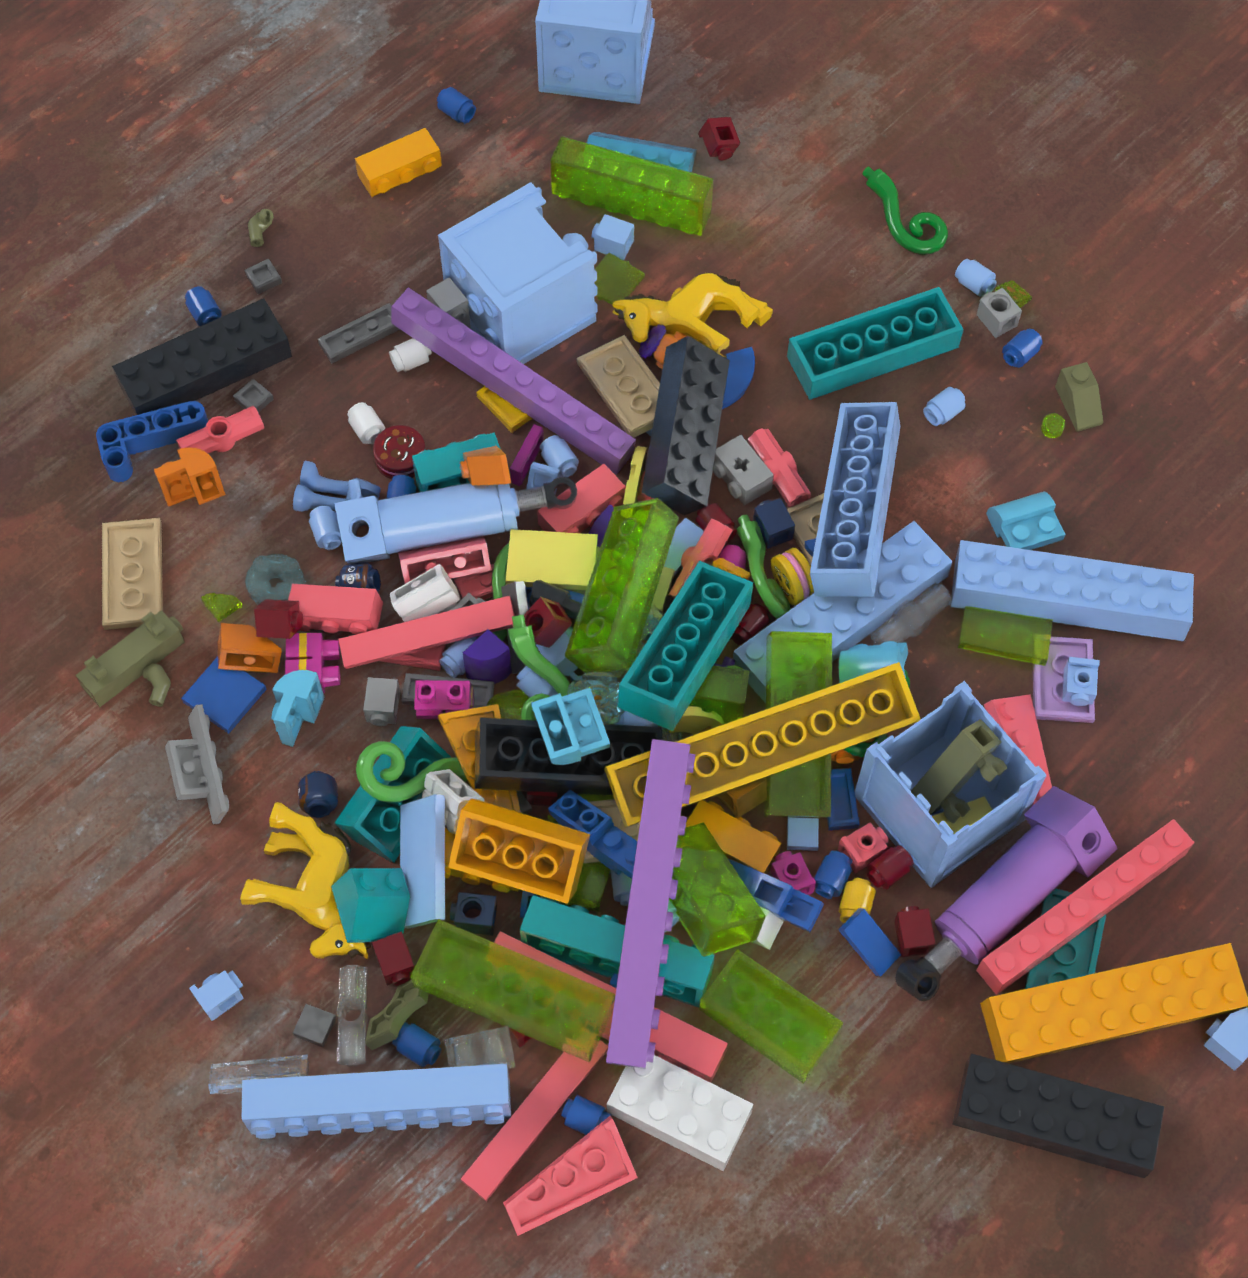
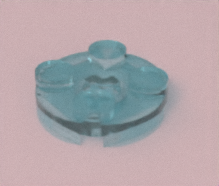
[245,554,305,605]
[567,672,625,725]

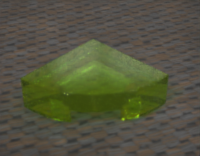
[201,593,243,622]

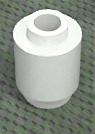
[389,338,432,372]
[347,402,386,444]

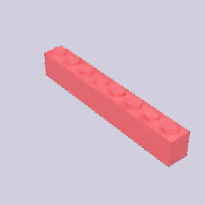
[976,819,1195,995]
[482,931,728,1083]

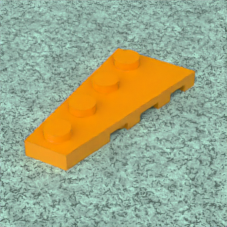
[438,704,521,813]

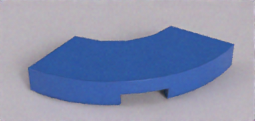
[722,347,755,409]

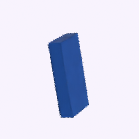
[820,768,860,831]
[838,908,901,977]

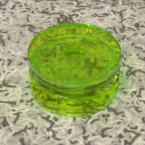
[1041,413,1065,438]

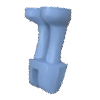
[293,461,381,511]

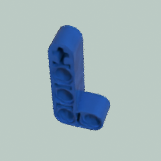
[96,401,208,482]

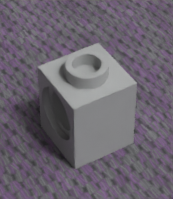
[976,288,1022,338]
[363,677,400,726]

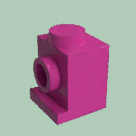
[770,851,816,895]

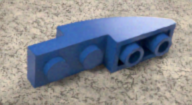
[548,790,638,879]
[703,855,824,932]

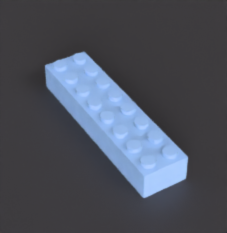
[810,402,901,597]
[733,521,952,708]
[951,540,1194,641]
[242,1064,511,1139]

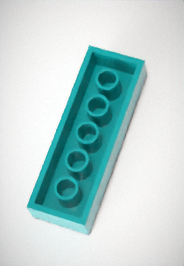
[787,287,964,400]
[617,561,754,731]
[520,895,715,1008]

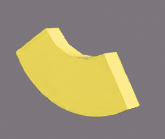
[622,446,647,516]
[668,706,724,735]

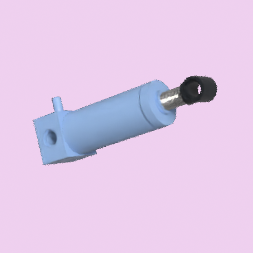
[334,477,577,564]

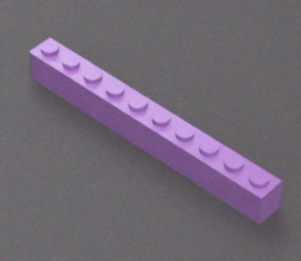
[391,287,636,475]
[606,739,696,1069]

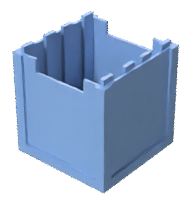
[535,0,655,104]
[438,182,598,364]
[855,681,1046,888]

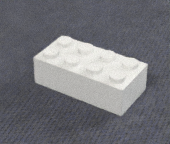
[607,1055,753,1171]

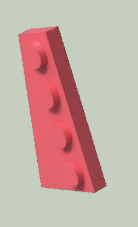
[984,694,1052,807]
[503,1116,638,1236]

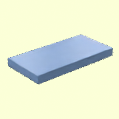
[400,794,445,929]

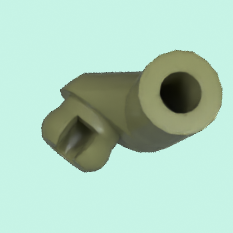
[248,209,274,247]
[143,663,171,707]

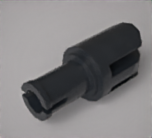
[529,580,595,626]

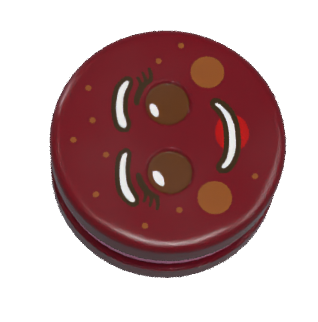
[373,425,426,480]

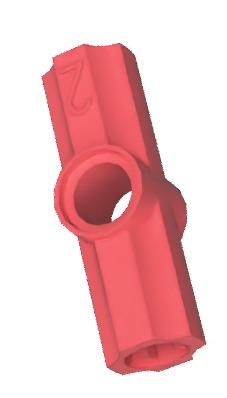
[176,406,264,454]
[747,428,811,508]
[668,518,733,599]

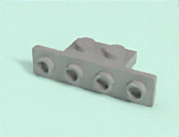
[165,704,229,824]

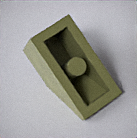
[1055,362,1103,432]

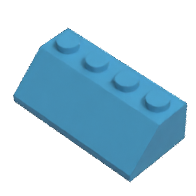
[583,132,697,194]

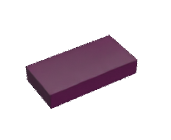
[509,424,544,486]

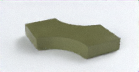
[365,975,431,1050]

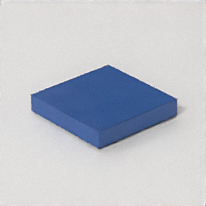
[181,656,267,734]

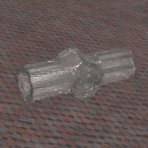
[870,582,952,645]
[336,965,369,1066]

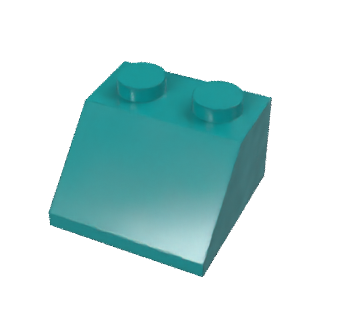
[331,868,410,943]

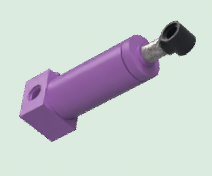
[895,786,1118,1001]

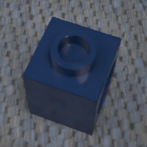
[753,498,795,549]
[450,892,497,936]

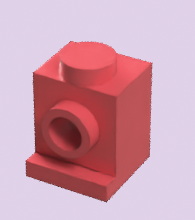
[838,823,889,874]

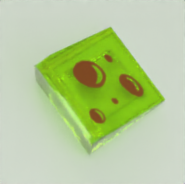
[995,280,1032,308]

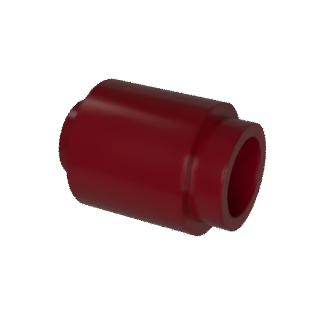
[696,503,737,544]
[731,604,770,646]
[867,845,914,890]

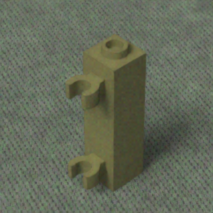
[76,610,184,707]
[911,719,1007,823]

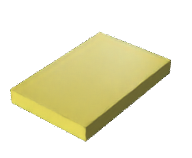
[505,529,598,591]

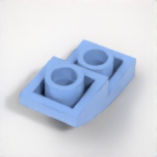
[648,518,704,576]

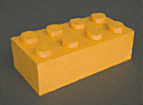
[448,798,591,904]

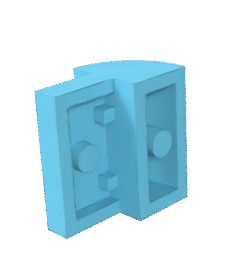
[986,491,1066,550]
[839,641,909,683]
[271,670,324,747]
[531,688,610,765]

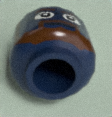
[335,563,381,592]
[298,771,338,818]

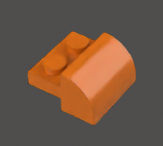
[154,447,226,507]

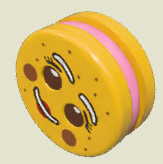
[771,548,814,606]

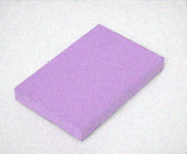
[1032,636,1095,723]

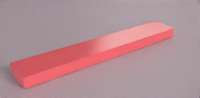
[339,596,515,669]
[461,1027,608,1202]

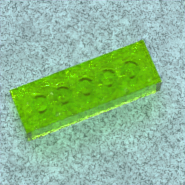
[550,136,714,236]
[564,498,679,674]
[764,631,832,818]
[410,919,615,1063]

